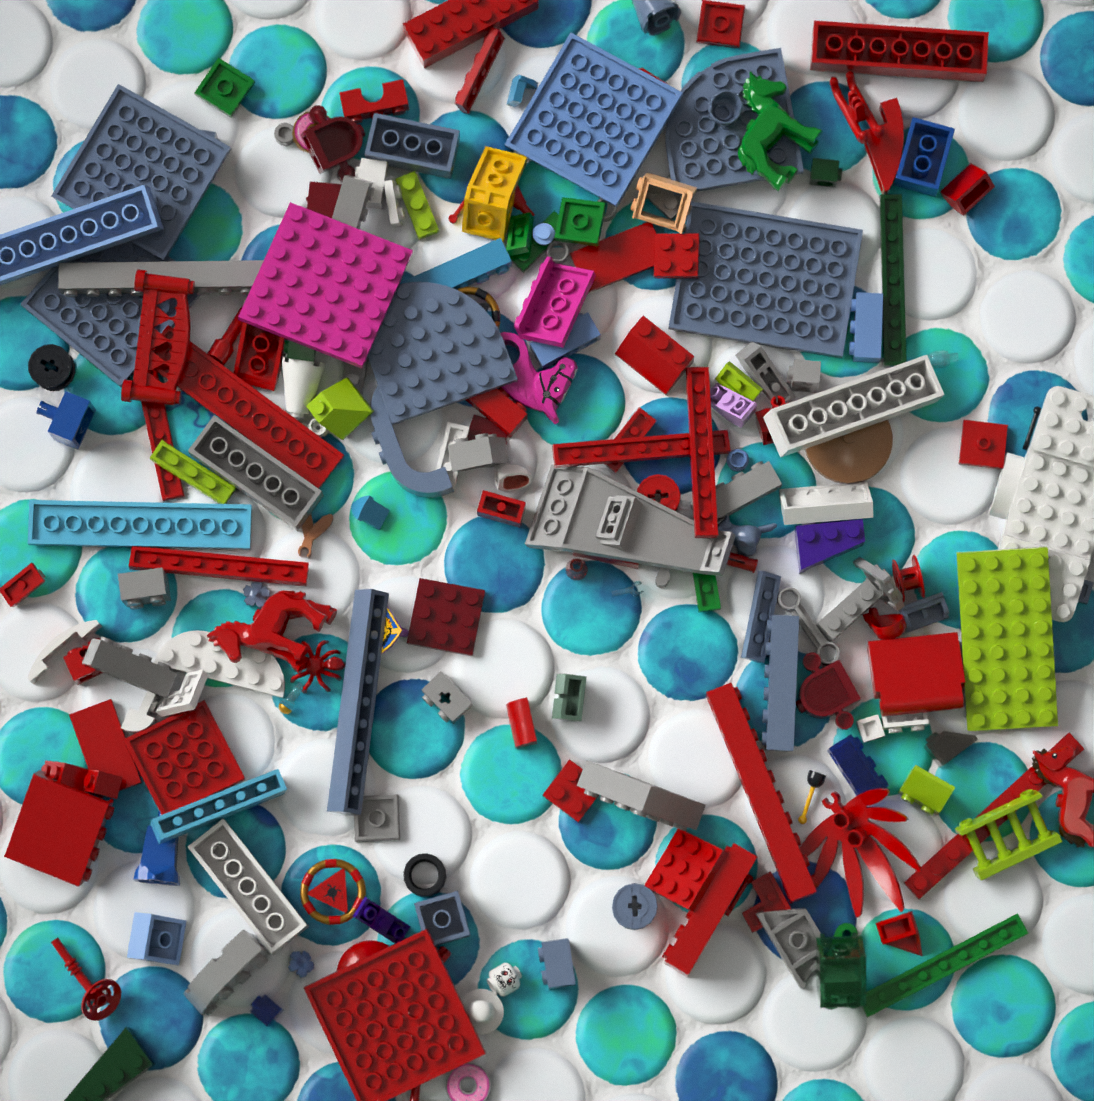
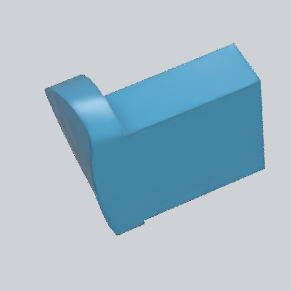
[507,75,538,107]
[351,495,390,530]

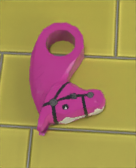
[500,332,578,424]

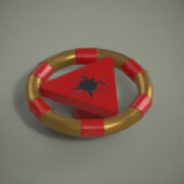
[300,859,366,925]

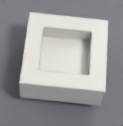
[856,714,885,743]

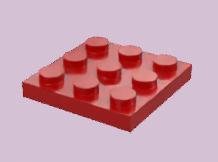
[644,829,728,913]

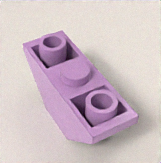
[710,383,757,428]

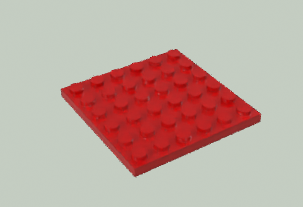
[303,929,486,1101]

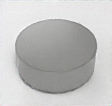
[274,123,294,146]

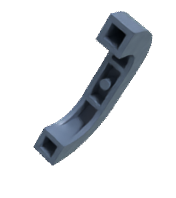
[370,386,454,498]

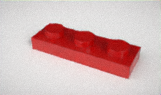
[604,407,657,473]

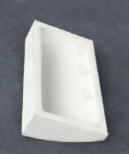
[779,482,873,525]

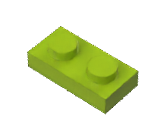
[715,361,763,402]

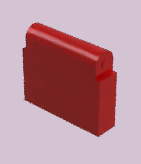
[867,632,965,717]

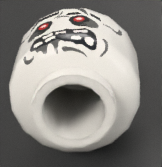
[487,963,522,997]

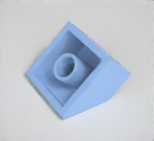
[127,912,186,966]

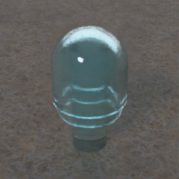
[928,350,959,369]

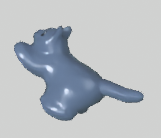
[718,515,777,557]

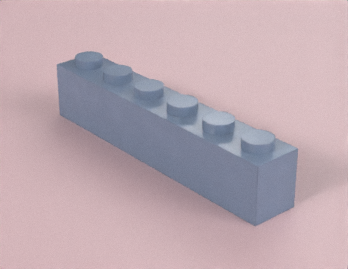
[761,615,799,752]

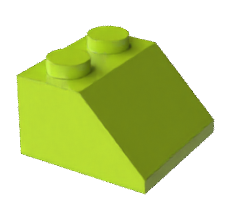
[898,765,955,816]

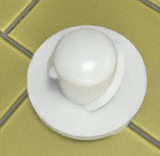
[462,989,504,1035]

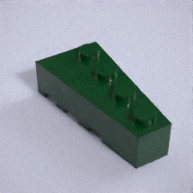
[64,1027,156,1101]

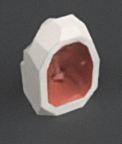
[494,463,532,492]

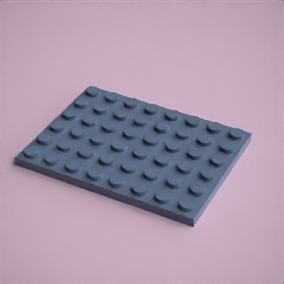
[668,201,863,358]

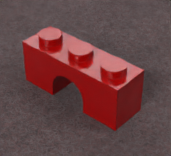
[339,79,409,124]

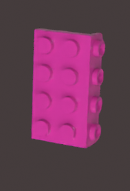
[514,256,596,348]

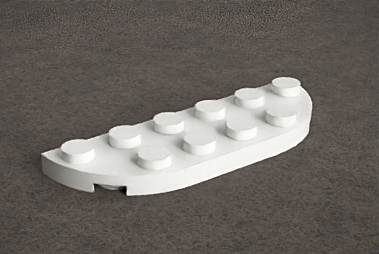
[154,630,285,698]

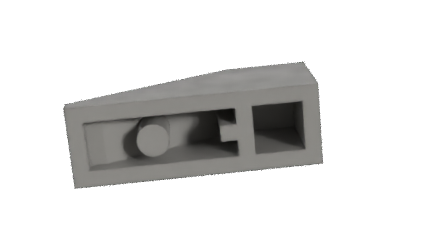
[735,342,796,403]

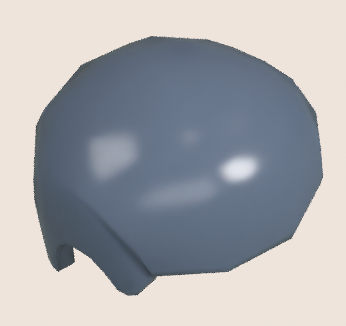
[708,90,743,126]

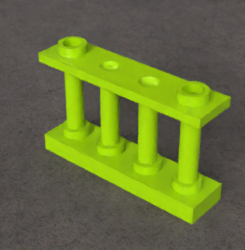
[954,789,1062,881]

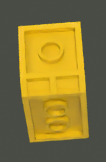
[462,146,527,242]

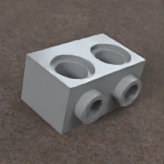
[786,359,821,393]

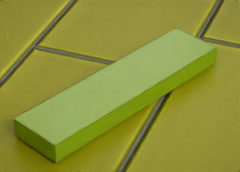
[150,440,236,504]

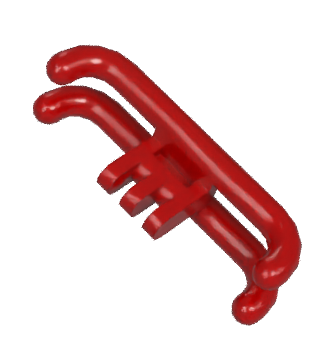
[830,71,884,144]

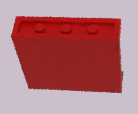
[4,770,115,887]

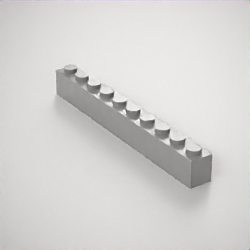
[58,260,264,297]

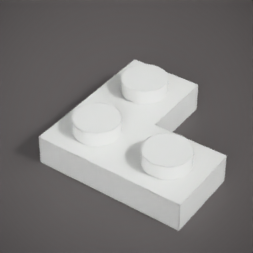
[155,670,208,717]

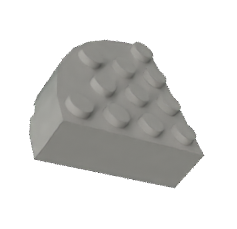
[577,760,706,831]
[184,929,270,1016]

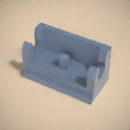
[898,592,949,633]

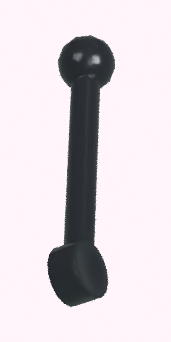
[1022,406,1041,450]

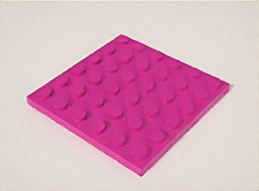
[238,202,413,369]

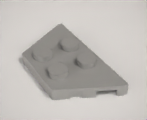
[853,557,905,611]
[756,908,829,989]

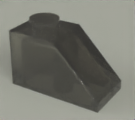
[924,731,978,768]

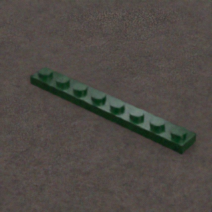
[879,194,907,368]

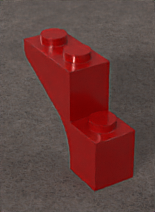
[41,761,123,799]

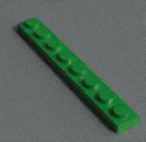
[857,913,1028,1017]

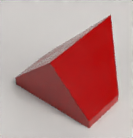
[876,911,923,957]

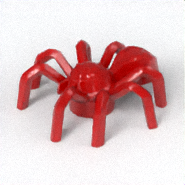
[290,640,346,693]

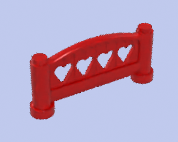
[121,269,195,406]

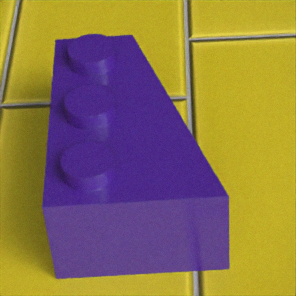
[794,519,865,574]

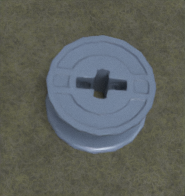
[612,883,658,930]

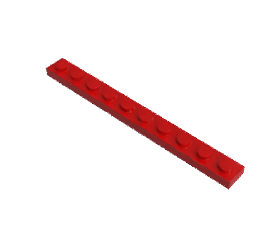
[904,733,1084,900]

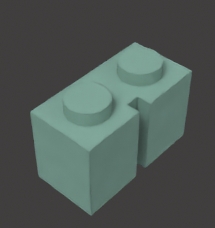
[552,674,587,721]

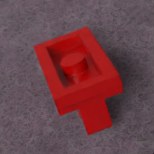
[0,563,46,607]

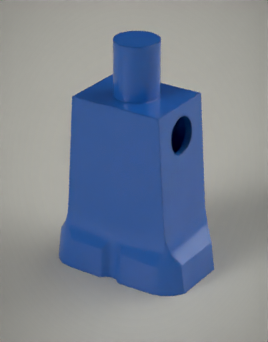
[133,812,180,886]

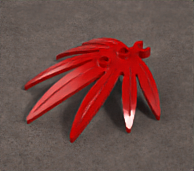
[799,788,922,918]

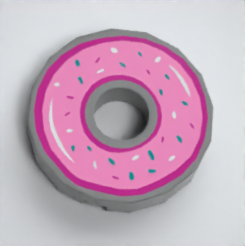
[446,1063,491,1101]

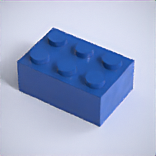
[893,117,955,197]

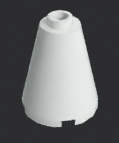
[282,357,326,418]

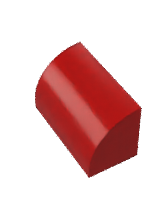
[940,163,995,216]
[506,697,537,749]

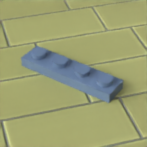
[741,571,781,663]

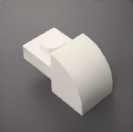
[121,691,159,734]

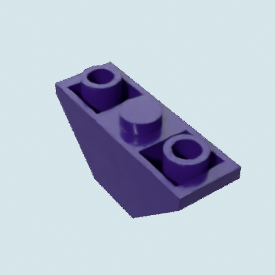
[353,897,411,943]

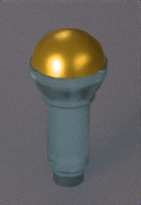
[279,682,304,714]

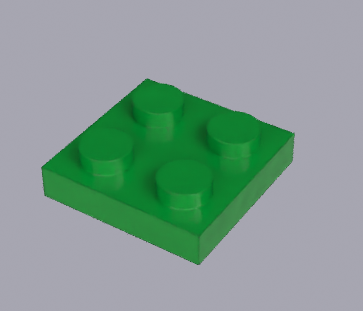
[194,57,255,118]
[554,197,606,247]

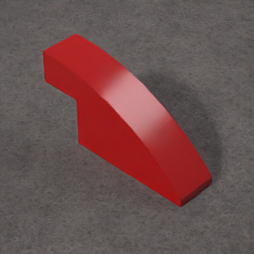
[863,97,904,194]

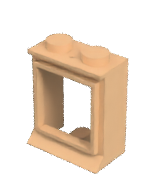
[631,172,697,234]

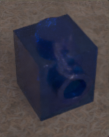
[250,994,284,1027]

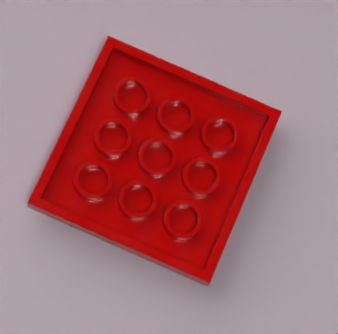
[123,700,245,815]

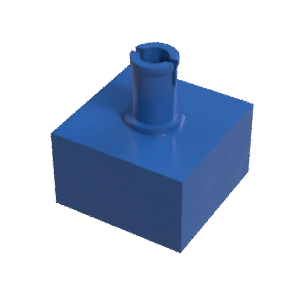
[36,391,96,450]

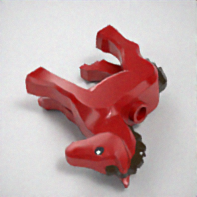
[1032,746,1094,848]

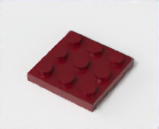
[407,578,485,657]

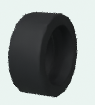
[403,853,447,897]

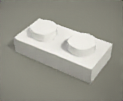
[384,180,406,228]

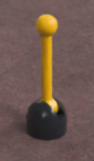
[798,770,826,824]

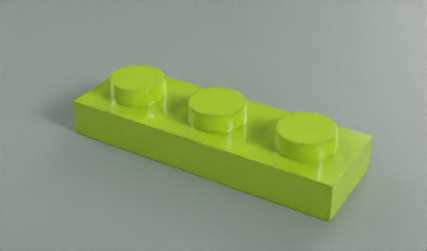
[395,171,439,240]

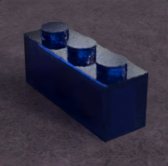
[827,734,889,796]

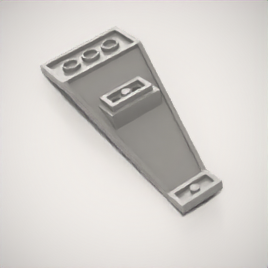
[525,464,735,576]

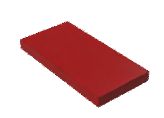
[570,222,656,293]
[69,699,142,798]

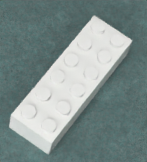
[188,819,309,955]

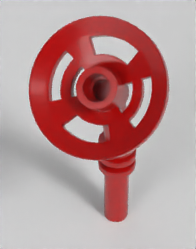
[51,938,121,1021]

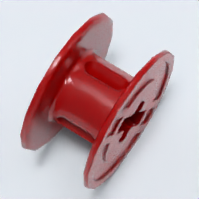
[637,474,680,511]
[892,555,925,603]

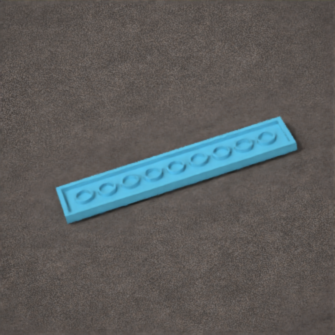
[27,500,252,550]

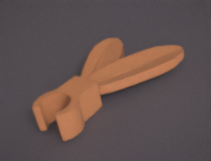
[298,514,333,559]

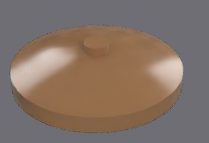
[805,420,893,484]

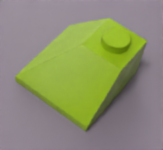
[306,377,374,440]

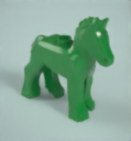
[738,72,823,192]

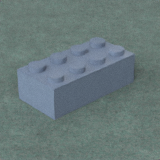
[365,113,460,179]

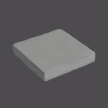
[354,794,400,842]

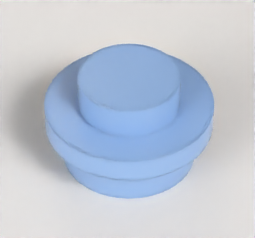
[533,223,555,245]

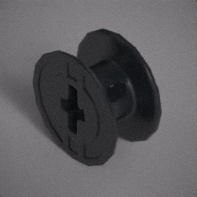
[28,344,76,391]

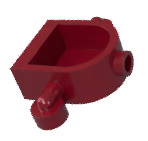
[301,105,365,182]
[796,652,861,730]

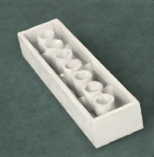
[763,355,944,458]

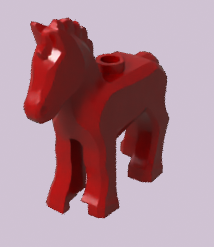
[207,591,337,674]

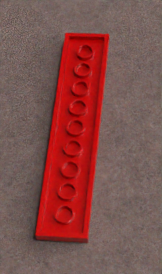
[152,325,344,489]

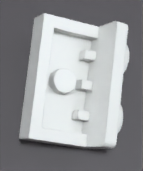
[881,712,930,733]

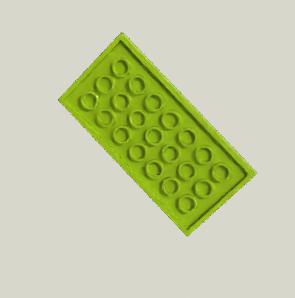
[956,547,1058,731]

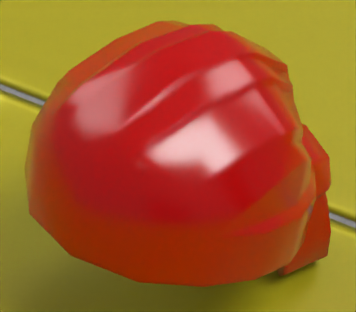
[863,607,906,640]

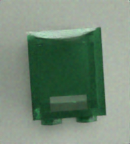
[816,932,866,1010]

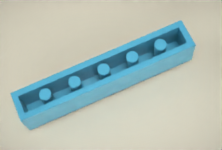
[151,769,287,845]

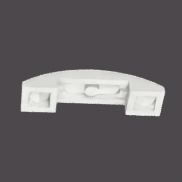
[27,620,102,684]

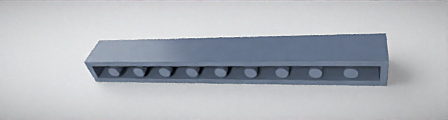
[327,589,389,815]

